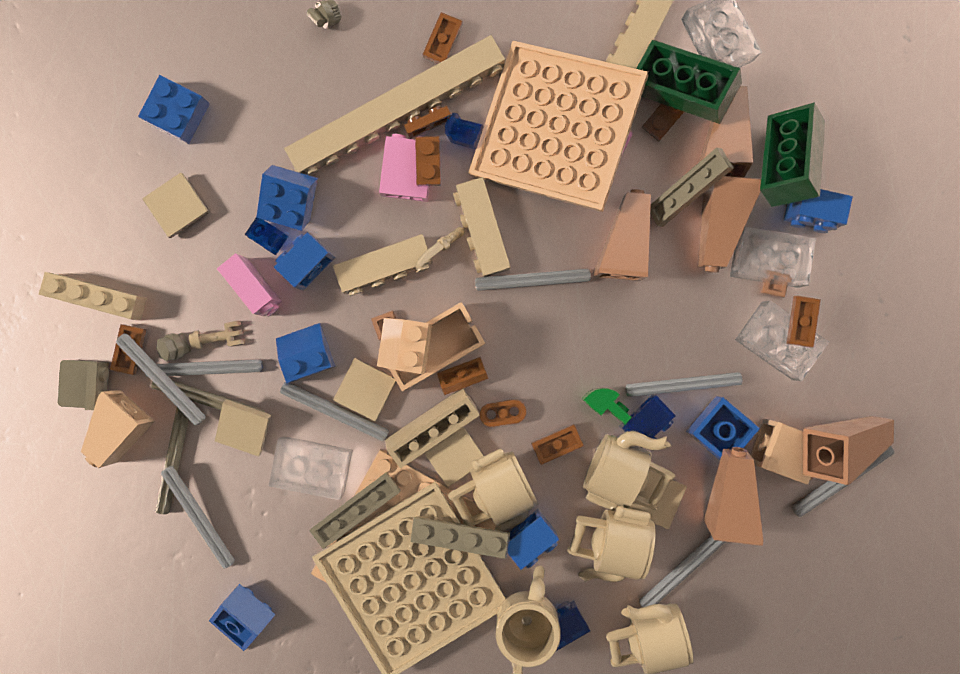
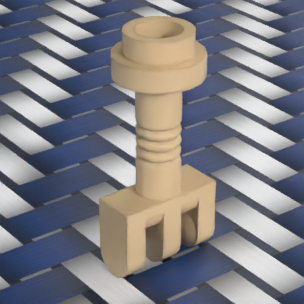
[189,321,245,350]

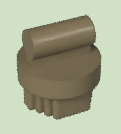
[307,0,342,29]
[156,333,191,361]

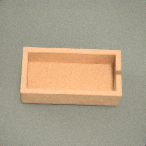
[389,302,486,391]

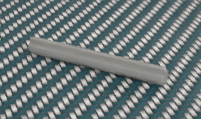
[475,269,591,291]
[116,334,206,425]
[146,360,263,377]
[626,372,742,397]
[280,382,389,441]
[792,446,894,517]
[161,466,235,569]
[639,535,726,607]

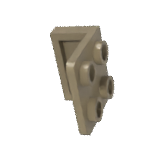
[57,360,109,410]

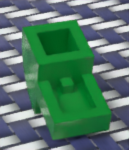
[581,388,632,425]

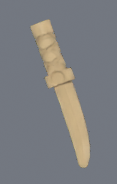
[416,227,465,269]

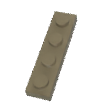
[650,147,733,227]
[309,472,401,549]
[410,516,510,559]

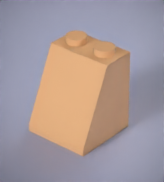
[377,318,432,374]
[81,390,155,468]
[750,419,813,485]

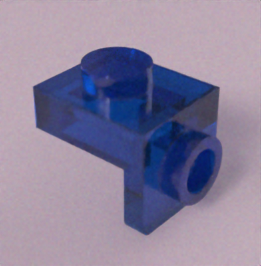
[445,112,484,149]
[245,218,289,255]

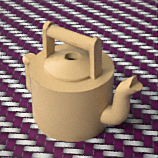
[583,431,675,511]
[448,449,539,532]
[567,505,655,582]
[496,566,560,674]
[606,603,693,674]

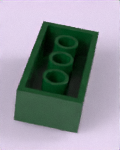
[636,40,742,124]
[760,102,825,207]

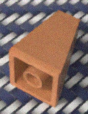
[699,86,753,178]
[698,176,761,273]
[593,189,651,281]
[803,416,894,485]
[704,447,763,546]

